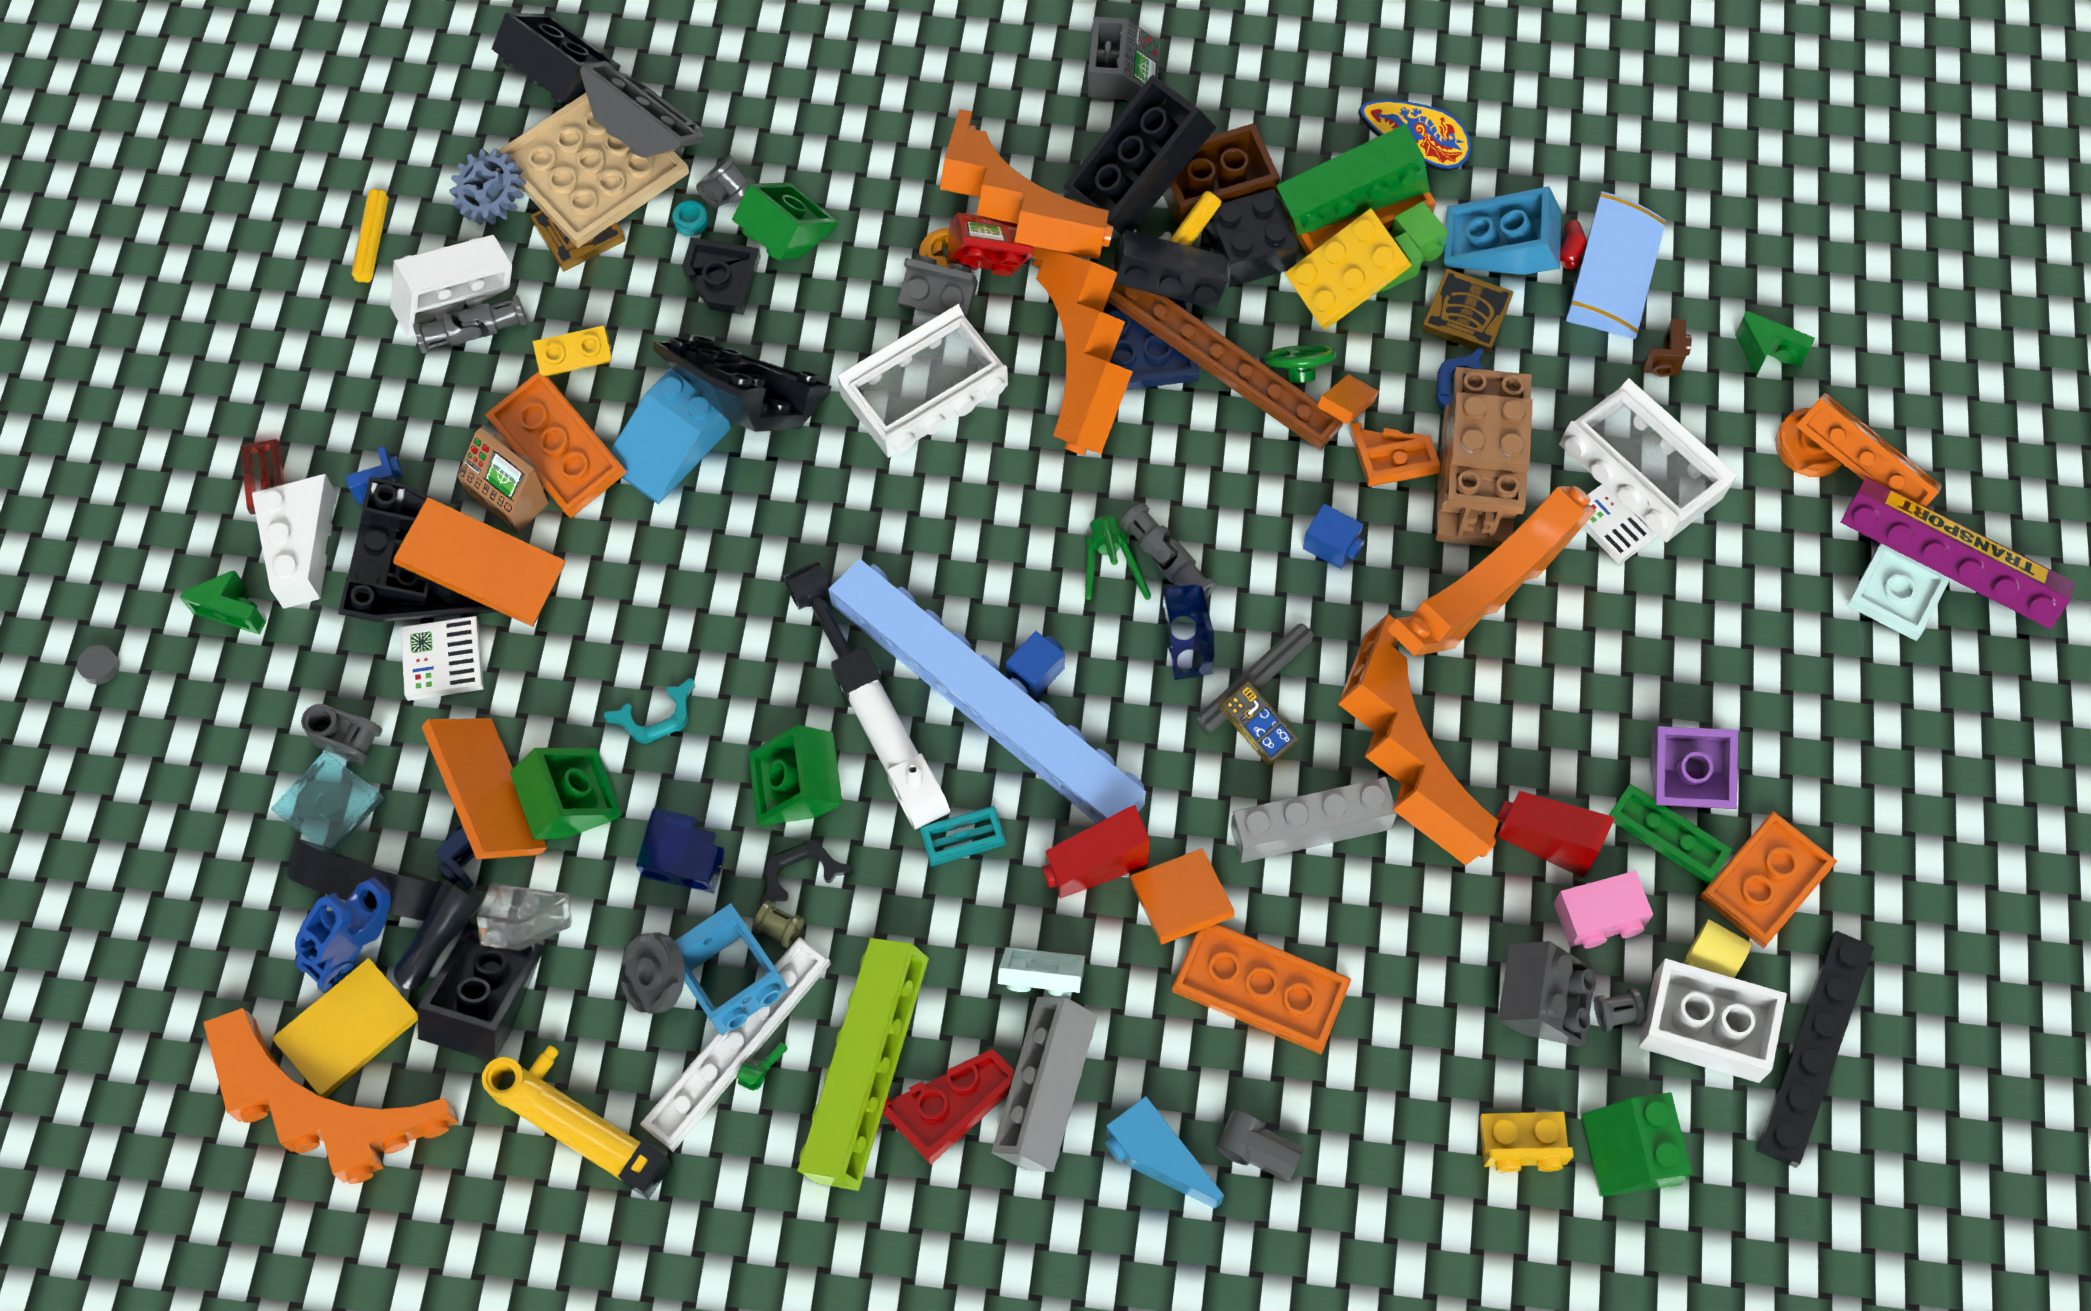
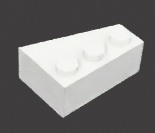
[390,235,512,338]
[252,474,337,609]

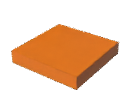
[1130,848,1235,945]

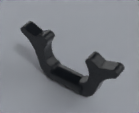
[760,841,853,906]

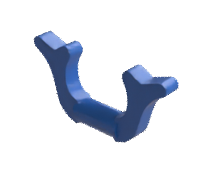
[1436,348,1484,410]

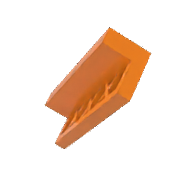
[1796,393,1942,507]

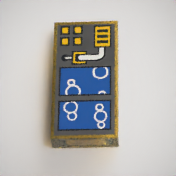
[1218,681,1299,765]

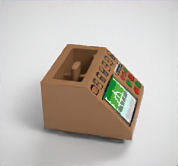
[457,427,549,534]

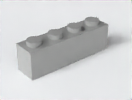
[1231,777,1397,863]
[991,997,1098,1172]

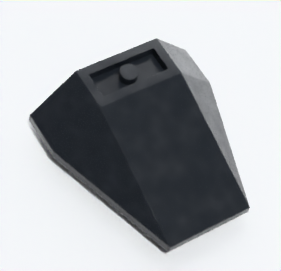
[652,336,832,432]
[338,477,498,622]

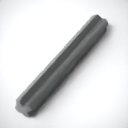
[1197,623,1313,733]

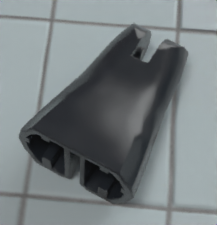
[394,880,483,989]

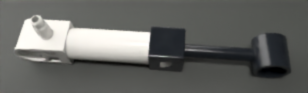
[783,561,950,830]

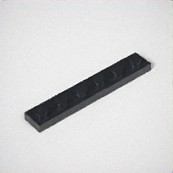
[1756,931,1874,1168]

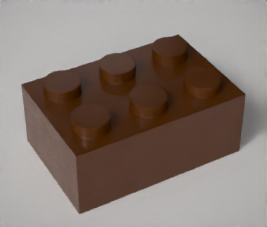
[1163,123,1280,228]

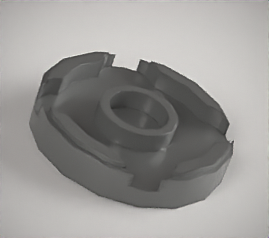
[621,932,685,1014]

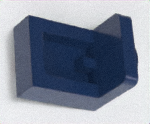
[435,826,475,890]

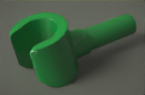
[737,1042,788,1091]

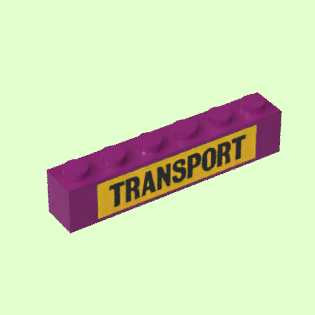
[1840,477,2075,629]

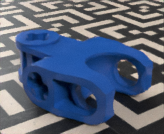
[295,877,391,993]

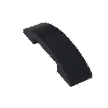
[286,839,442,921]

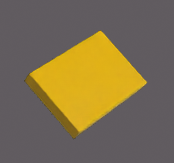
[271,958,418,1098]

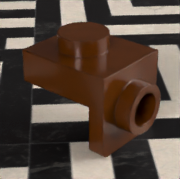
[1642,319,1692,377]

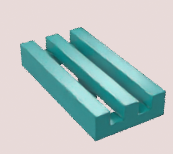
[920,805,1006,867]

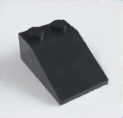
[418,922,544,1061]

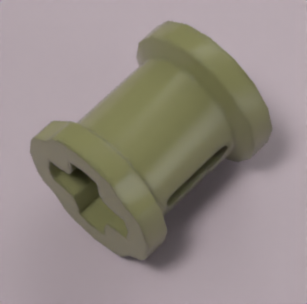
[752,900,805,949]

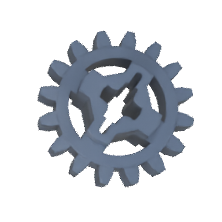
[449,148,526,225]

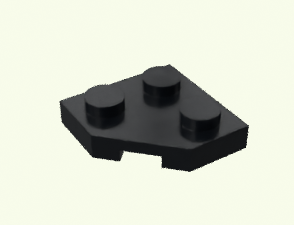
[682,237,761,315]

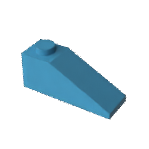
[1105,1096,1224,1209]

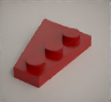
[882,1049,1015,1165]

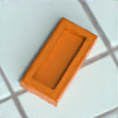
[1317,374,1379,424]

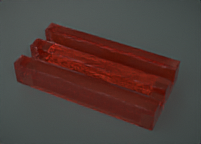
[240,439,285,515]

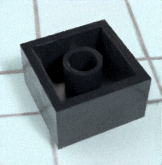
[1205,189,1299,287]

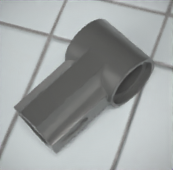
[1215,1110,1305,1182]

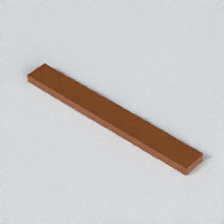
[1107,262,1343,451]

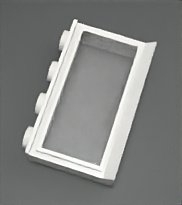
[837,304,1008,458]
[1559,378,1738,543]

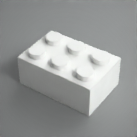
[1638,958,1787,1083]

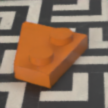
[1349,422,1441,487]

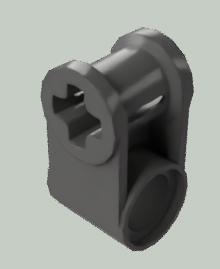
[696,155,755,208]
[301,704,383,765]

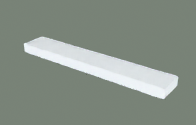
[640,937,831,1152]

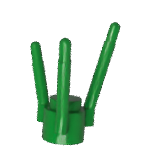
[1085,516,1151,600]

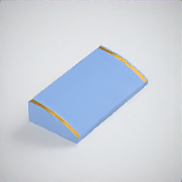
[1566,191,1666,339]

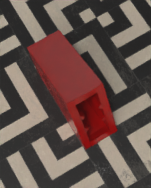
[1497,791,1615,878]
[1041,805,1150,899]

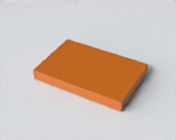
[1700,811,1837,949]

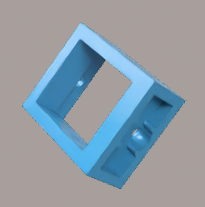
[674,903,789,1036]

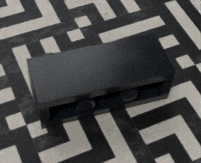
[1114,229,1228,309]

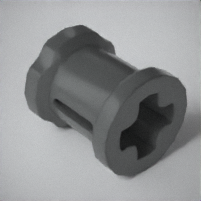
[1594,988,1646,1032]

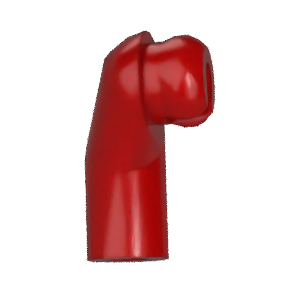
[1560,220,1587,270]

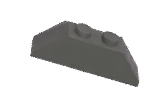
[580,61,704,158]

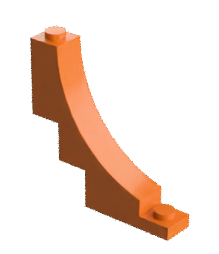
[940,109,1113,260]
[1030,246,1133,456]
[1387,486,1596,656]
[1338,614,1498,866]

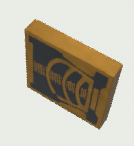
[530,210,625,272]
[1422,268,1514,354]

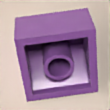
[1650,726,1738,809]

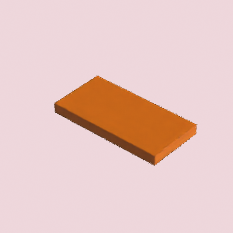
[485,371,628,519]
[393,497,566,627]
[421,718,547,859]
[1172,923,1351,1054]

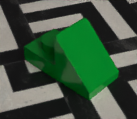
[1735,310,1815,375]
[180,571,266,635]

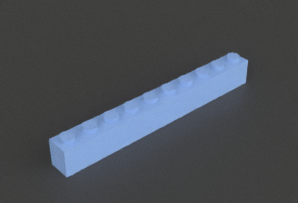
[828,558,1146,824]

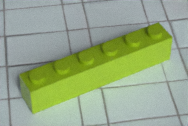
[797,938,929,1191]

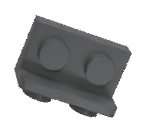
[897,255,978,320]

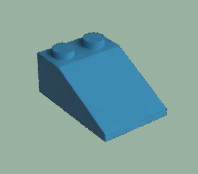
[1444,186,1562,275]
[610,368,731,505]

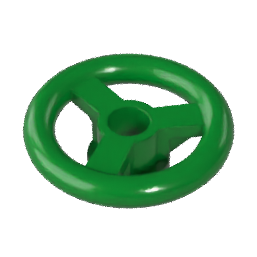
[1264,345,1337,383]

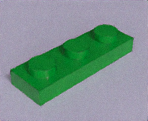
[1609,784,1732,884]

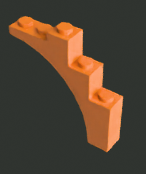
[203,1008,459,1184]

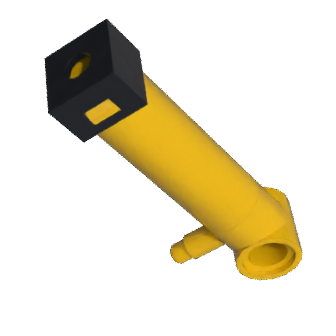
[482,1045,672,1200]

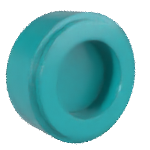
[672,200,709,236]

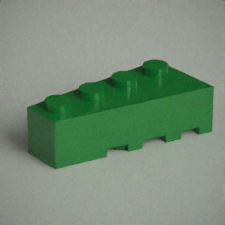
[1276,124,1430,236]

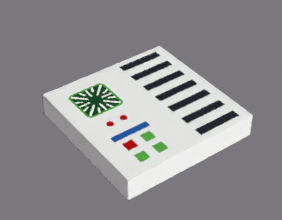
[1582,484,1659,565]
[401,616,484,701]

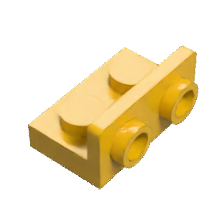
[532,326,612,377]
[1479,1112,1574,1173]

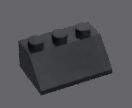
[491,13,621,104]

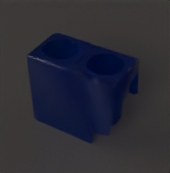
[1162,584,1215,680]
[636,808,725,893]

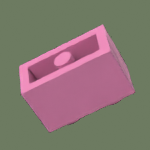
[1554,871,1653,949]

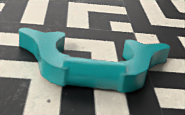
[604,678,695,744]

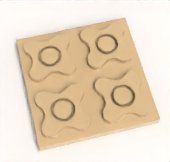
[498,93,689,248]

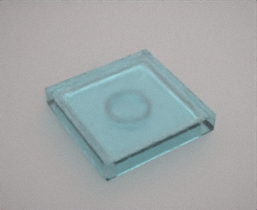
[271,751,385,852]

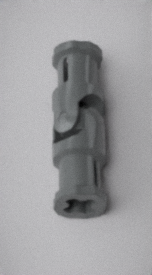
[413,295,527,354]
[1120,503,1216,606]

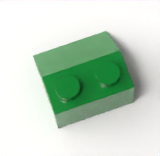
[732,182,839,261]
[749,725,842,826]
[510,748,622,840]
[1581,1092,1692,1197]

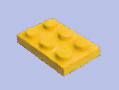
[1285,208,1412,330]

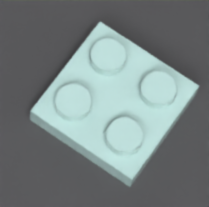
[1847,543,1950,641]
[998,947,1085,996]

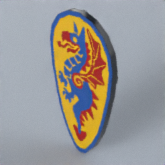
[1358,99,1471,171]

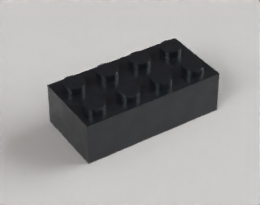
[1063,75,1217,236]

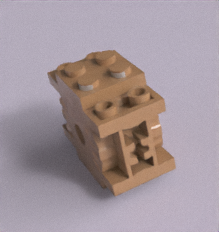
[1435,367,1533,548]

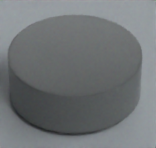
[77,645,120,685]

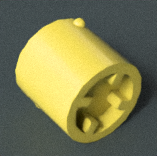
[1683,919,1752,978]

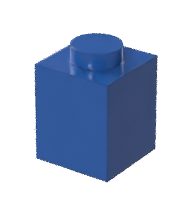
[1303,504,1364,569]
[1006,630,1065,700]

